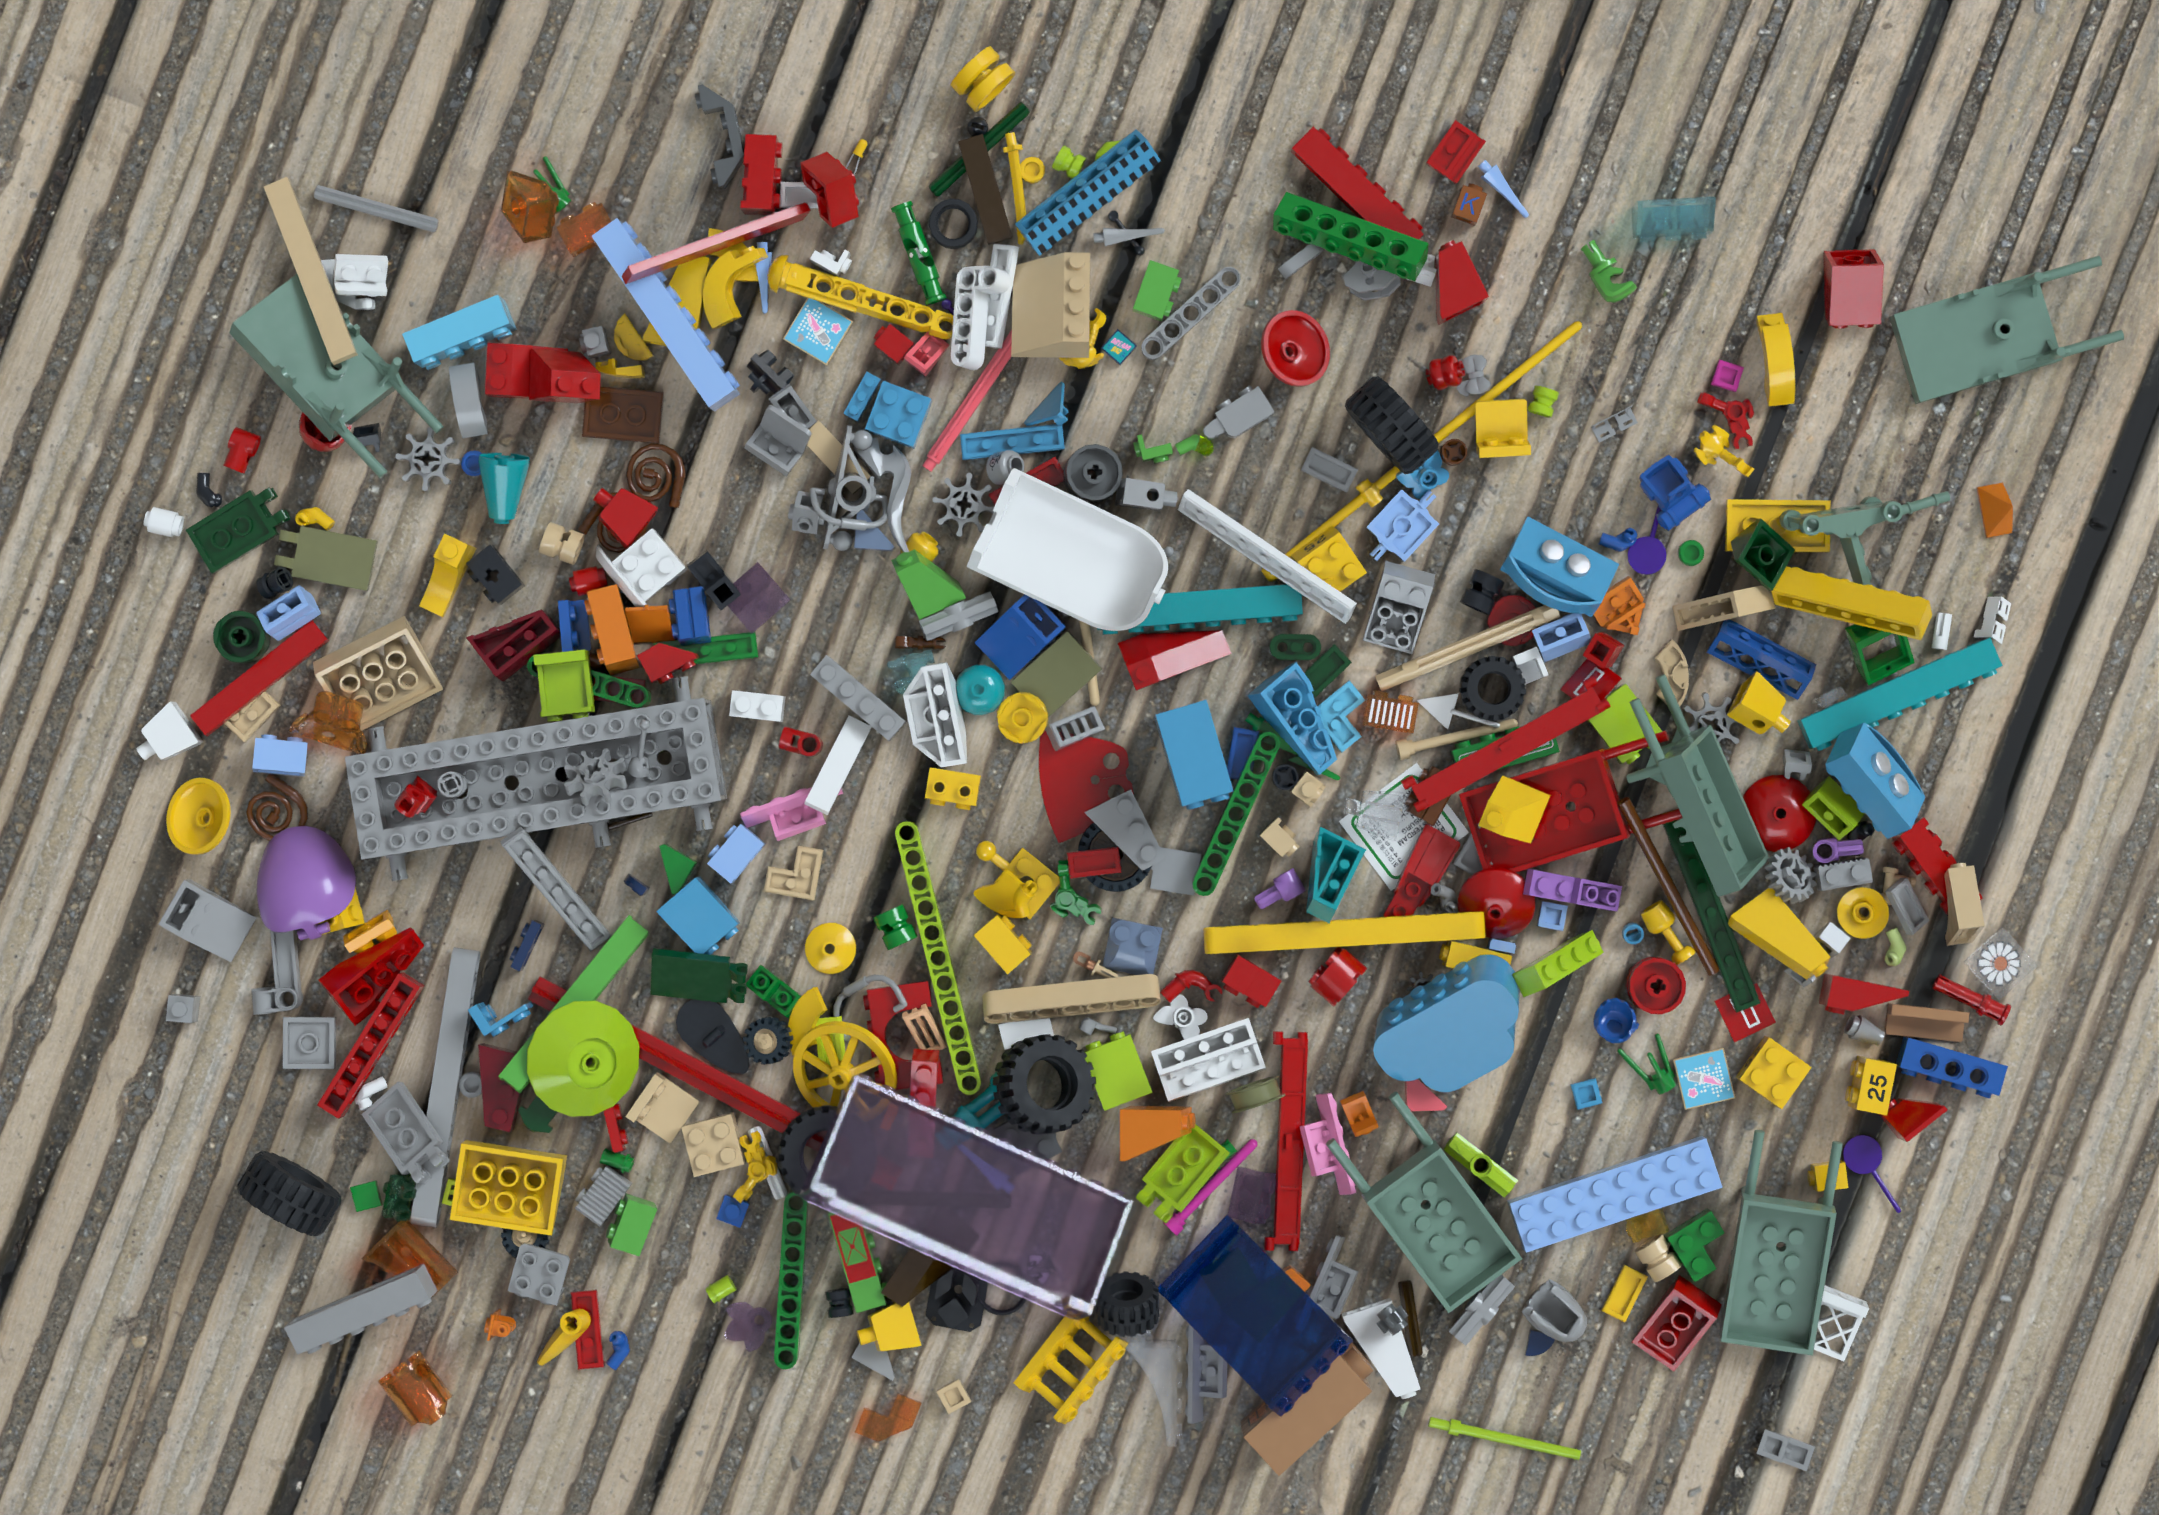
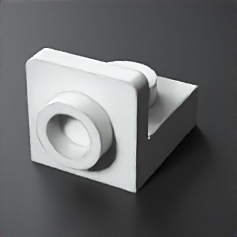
[810,250,852,277]

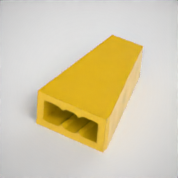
[643,255,712,346]
[1728,888,1831,980]

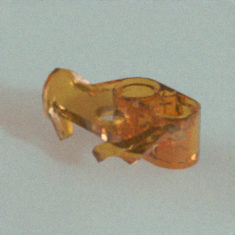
[288,691,367,754]

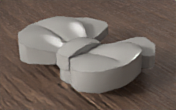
[1456,355,1491,397]

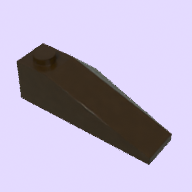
[881,1204,980,1307]

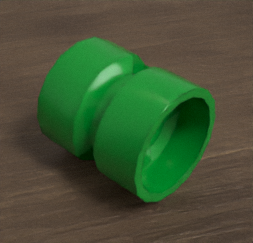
[873,904,918,950]

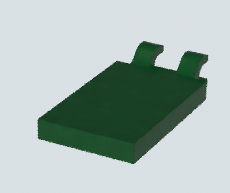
[186,487,292,574]
[650,948,748,1003]

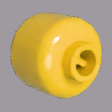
[900,531,939,562]

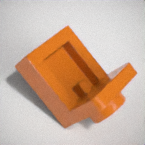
[1340,1091,1379,1137]

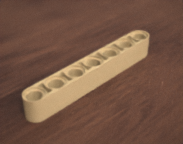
[982,974,1161,1024]

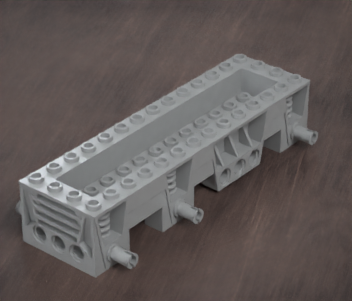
[345,676,727,881]

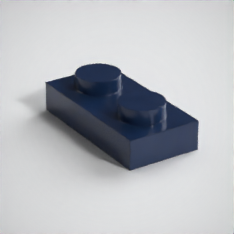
[509,920,545,971]

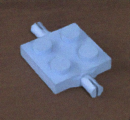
[1366,489,1439,562]

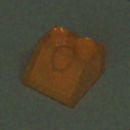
[501,171,559,243]

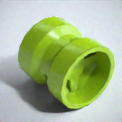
[1052,145,1086,179]
[1527,386,1559,418]

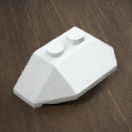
[903,662,967,767]

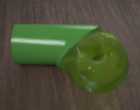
[1175,434,1214,456]

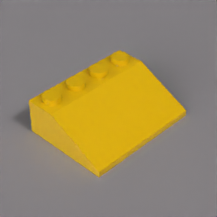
[450,1140,567,1236]

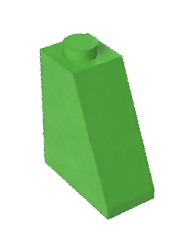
[891,549,966,620]

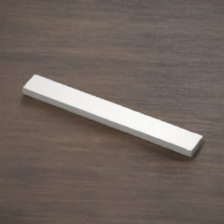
[1178,489,1357,624]

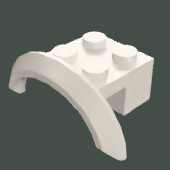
[596,529,688,607]

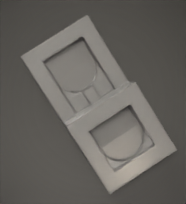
[1756,1429,1816,1471]

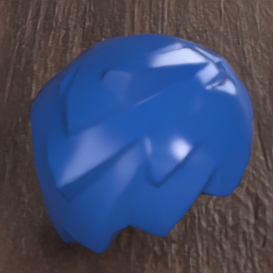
[1593,998,1639,1044]

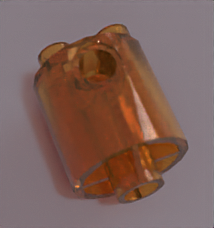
[377,1350,453,1427]

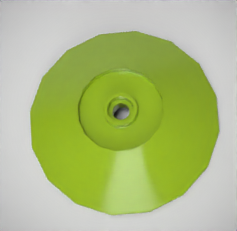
[527,1001,639,1117]

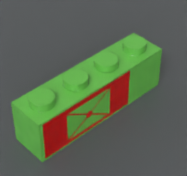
[828,1203,888,1313]

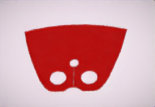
[1039,731,1134,843]

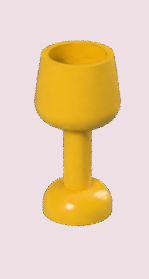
[1640,900,1696,965]

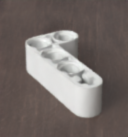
[951,266,1011,371]

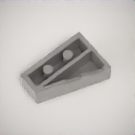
[1084,789,1165,871]

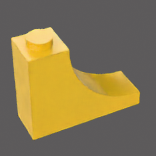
[419,534,477,617]

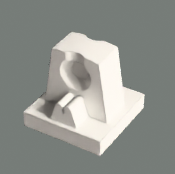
[1407,254,1437,287]

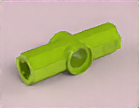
[1443,1132,1518,1198]

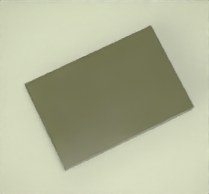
[1011,630,1102,718]

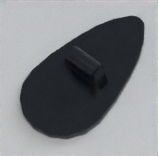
[676,999,749,1074]

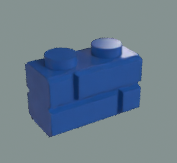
[669,586,711,646]

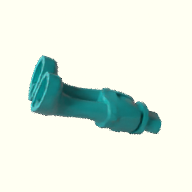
[935,1072,1005,1150]

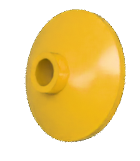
[1837,887,1889,939]
[805,923,856,974]

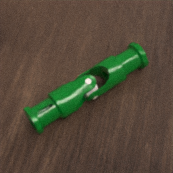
[891,201,947,306]

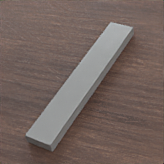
[500,826,611,952]

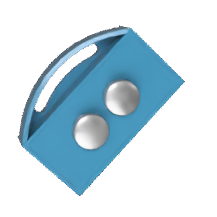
[1500,517,1619,617]
[1825,723,1925,839]

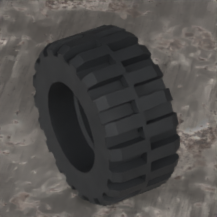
[1345,376,1439,474]
[992,1034,1096,1135]
[778,1105,877,1205]
[238,1151,341,1236]

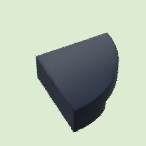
[624,874,650,896]
[1525,1329,1555,1356]

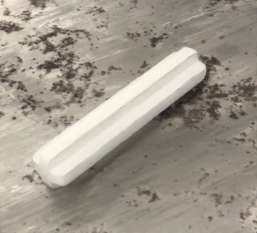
[748,1126,788,1200]

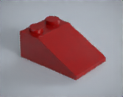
[485,343,568,399]
[1819,973,1909,1015]
[1632,1275,1722,1372]

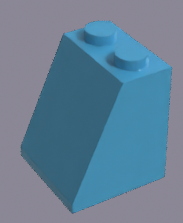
[656,877,740,955]

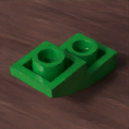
[746,965,801,1018]

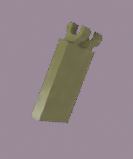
[274,526,378,591]

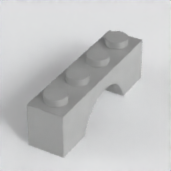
[810,655,907,741]

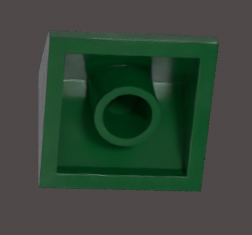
[1731,519,1795,591]

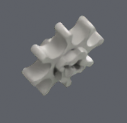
[395,427,461,492]
[932,473,994,537]
[1683,692,1739,744]
[564,748,627,806]

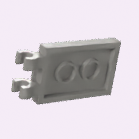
[361,1082,450,1184]

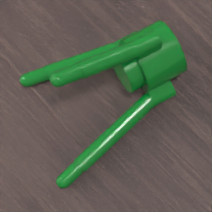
[509,156,571,214]
[1617,1034,1676,1095]

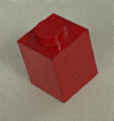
[874,324,915,365]
[1582,632,1625,669]

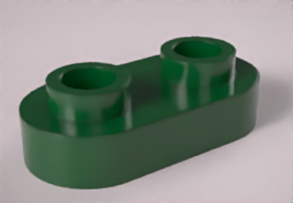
[1269,634,1321,660]

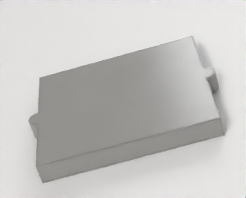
[1150,847,1201,896]

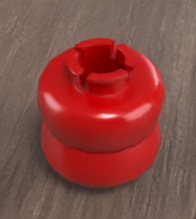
[1426,355,1465,390]

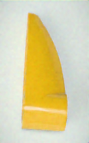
[537,1308,591,1366]

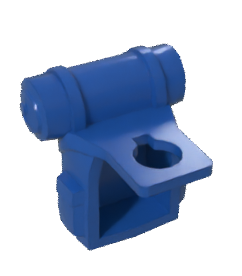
[1639,455,1711,531]

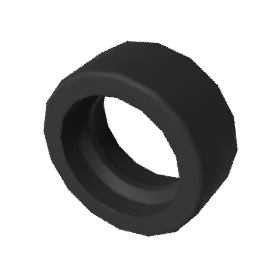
[929,198,978,249]

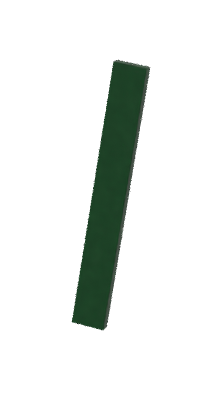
[1662,819,1760,1013]

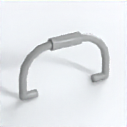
[810,488,888,531]
[833,974,907,1042]

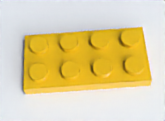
[1725,499,1831,553]

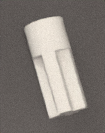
[1931,612,1952,650]

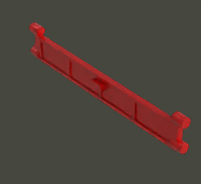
[1401,675,1611,812]
[1264,1031,1308,1251]

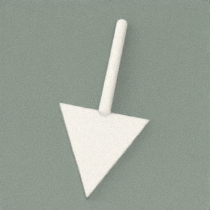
[1417,693,1500,729]

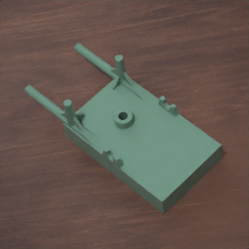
[1889,256,2124,404]
[229,274,444,478]
[1626,674,1769,897]
[1326,1092,1523,1313]
[1719,1130,1843,1356]

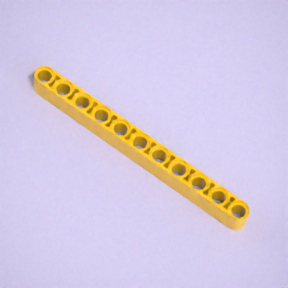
[1203,912,1486,954]

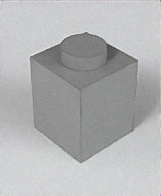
[166,994,201,1023]

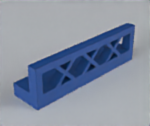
[1707,619,1817,700]

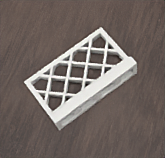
[1814,1285,1869,1361]

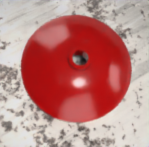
[1261,310,1330,387]
[1743,775,1816,852]
[1458,868,1535,939]

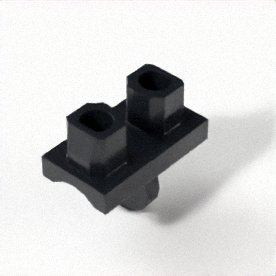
[747,350,794,395]

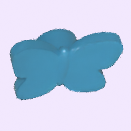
[1396,450,1449,499]

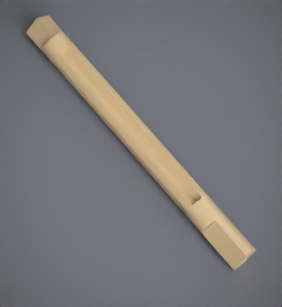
[1375,605,1561,692]

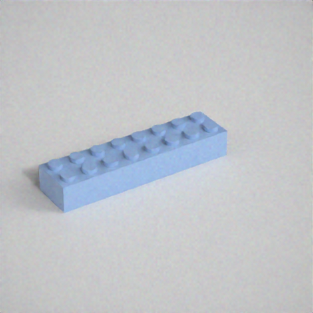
[592,218,740,411]
[1507,1136,1723,1253]

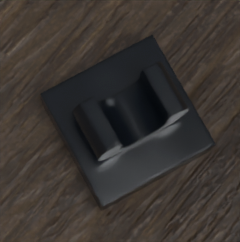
[353,423,382,452]

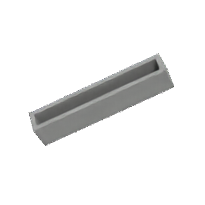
[284,1264,438,1355]

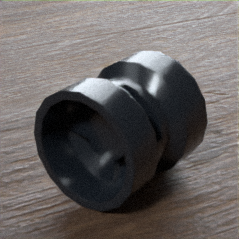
[256,567,293,599]
[1272,764,1298,790]
[825,1288,854,1318]

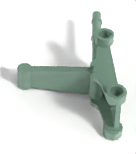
[1780,491,1950,585]

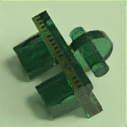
[381,1173,417,1221]

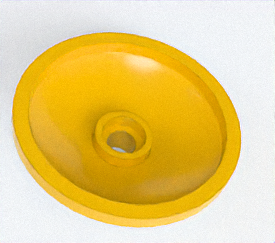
[166,778,231,855]

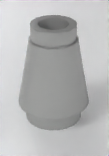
[1844,1015,1885,1046]

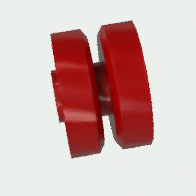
[1625,957,1686,1014]

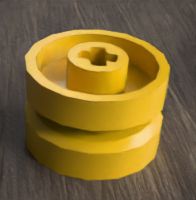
[950,46,1016,112]

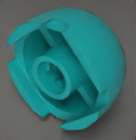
[956,665,1005,715]

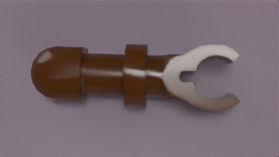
[895,635,946,651]

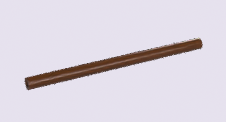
[1618,797,1719,976]

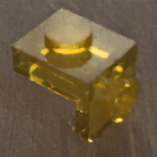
[1625,1208,1670,1243]

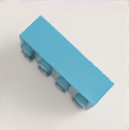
[402,295,517,370]

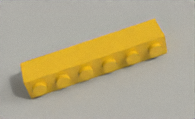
[1772,566,1932,640]

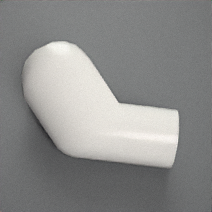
[355,1076,388,1111]

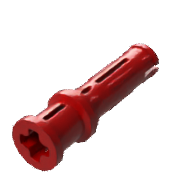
[1932,974,2011,1026]

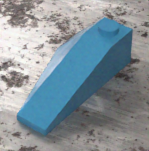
[1247,662,1337,775]

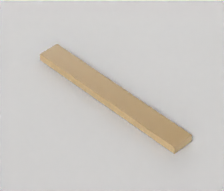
[264,177,358,365]

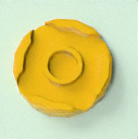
[997,692,1048,743]

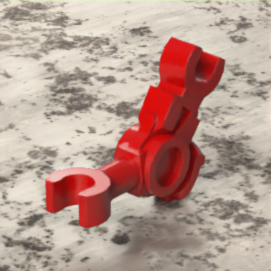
[1697,392,1754,449]

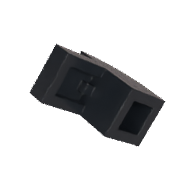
[687,550,741,610]

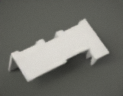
[1974,597,2011,644]

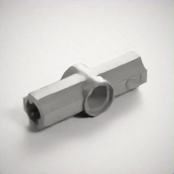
[918,592,998,641]
[1448,1275,1515,1346]

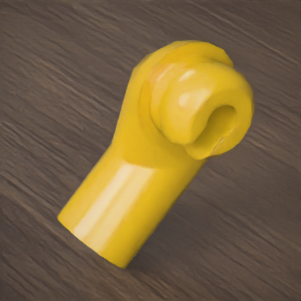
[295,507,335,531]

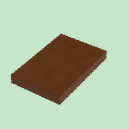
[582,387,664,444]

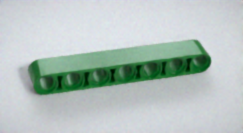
[1192,731,1280,896]
[774,1191,809,1370]

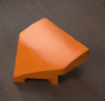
[1593,576,1645,635]

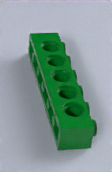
[1273,192,1429,281]

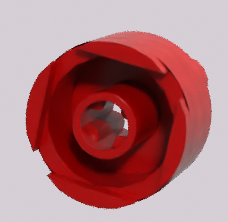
[1308,947,1367,1007]

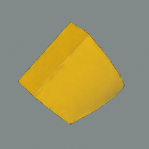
[595,358,645,378]

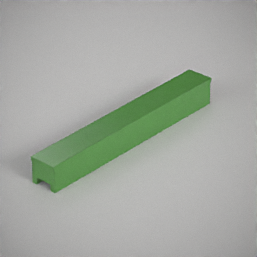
[498,915,649,1093]

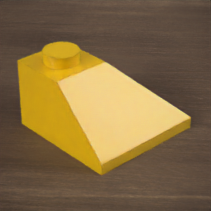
[1478,775,1551,843]

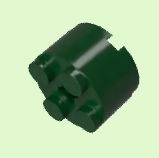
[213,611,271,663]

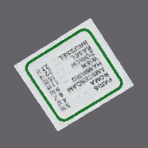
[1339,763,1469,891]

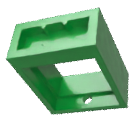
[1845,624,1915,686]

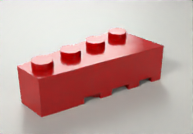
[1892,817,1983,915]

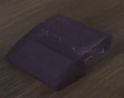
[728,562,791,634]

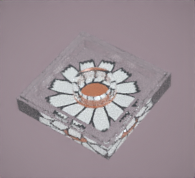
[1964,927,2038,1000]

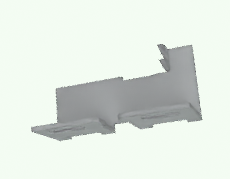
[1591,405,1638,443]

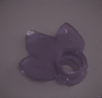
[724,1302,772,1352]

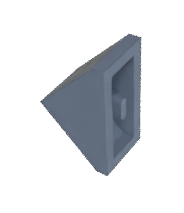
[854,510,895,551]

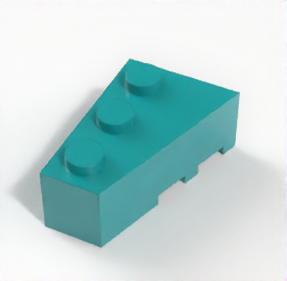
[1306,827,1366,924]

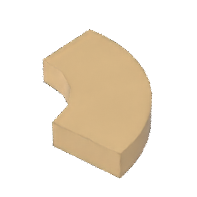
[1654,639,1689,707]

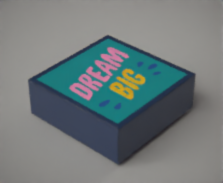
[1101,329,1137,366]

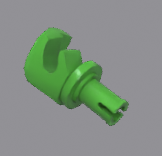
[1581,240,1637,303]

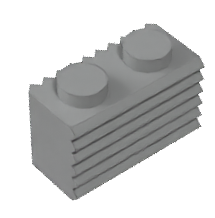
[1813,857,1873,891]
[575,1165,633,1227]

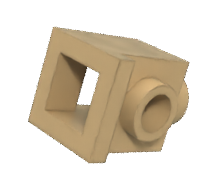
[1290,771,1326,807]
[1259,817,1299,857]

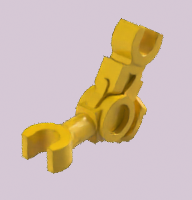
[733,1131,778,1203]

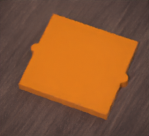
[625,605,675,643]

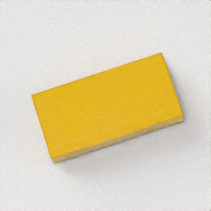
[1601,1264,1648,1322]

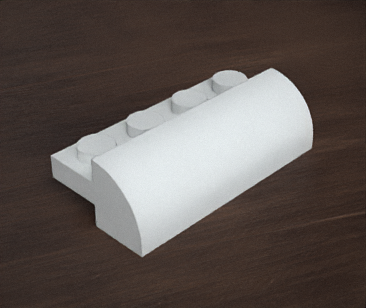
[1151,1018,1266,1102]

